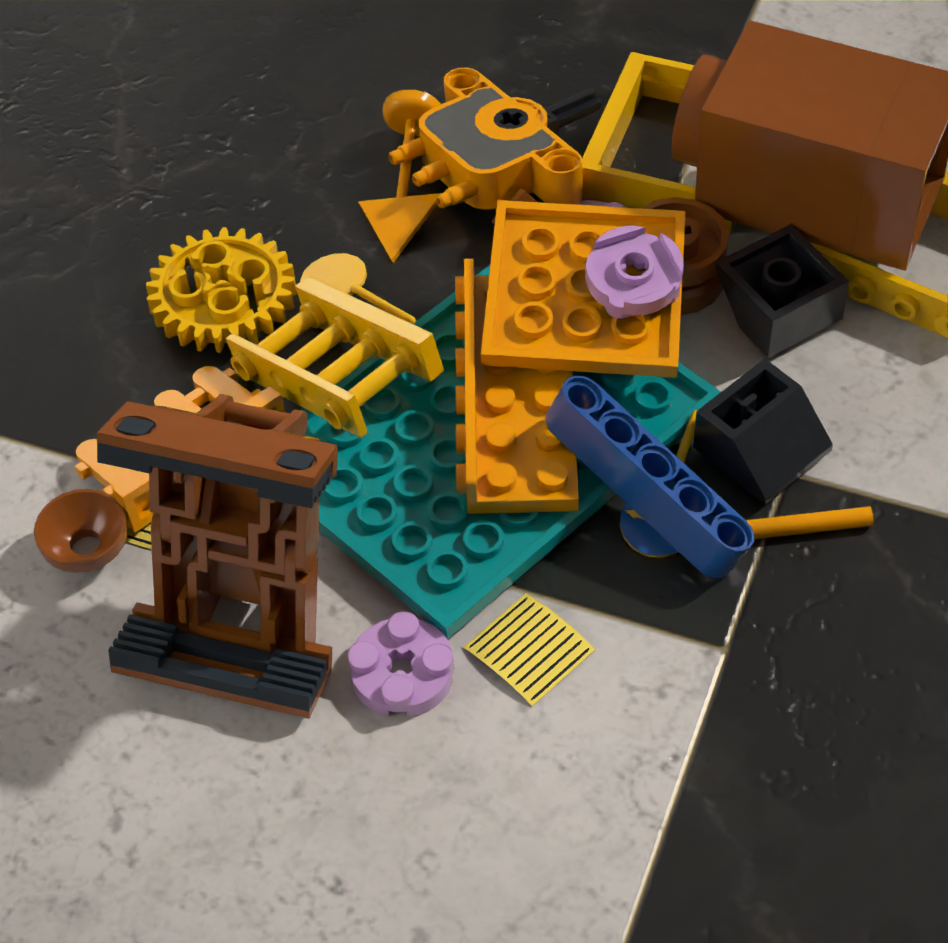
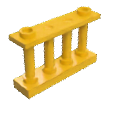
[226,276,444,438]

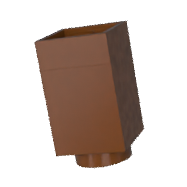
[672,20,948,271]

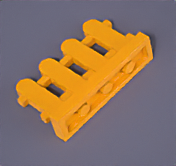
[75,366,286,533]

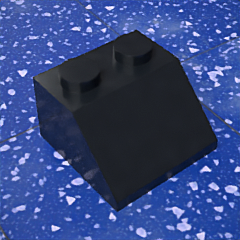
[715,224,849,358]

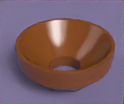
[34,489,127,573]

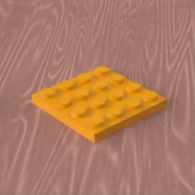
[481,200,685,378]

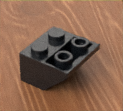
[693,359,833,505]

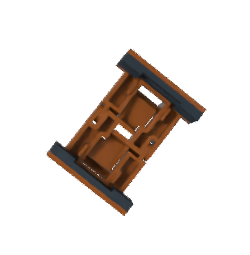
[97,394,338,719]

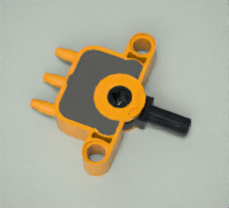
[388,68,602,209]

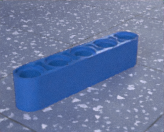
[545,376,754,578]

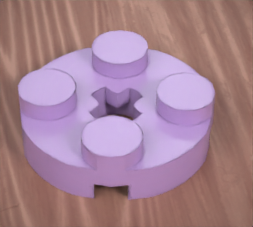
[585,226,684,319]
[348,612,454,717]

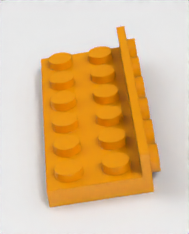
[455,259,579,514]

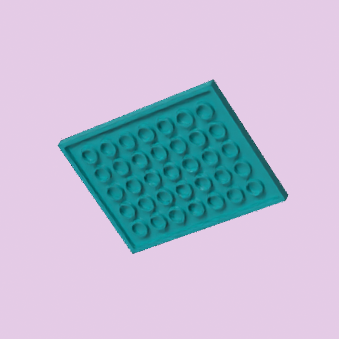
[301,265,721,640]

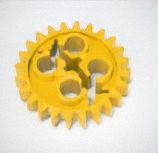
[146,227,297,353]

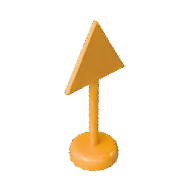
[358,90,441,263]

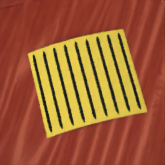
[463,593,596,706]

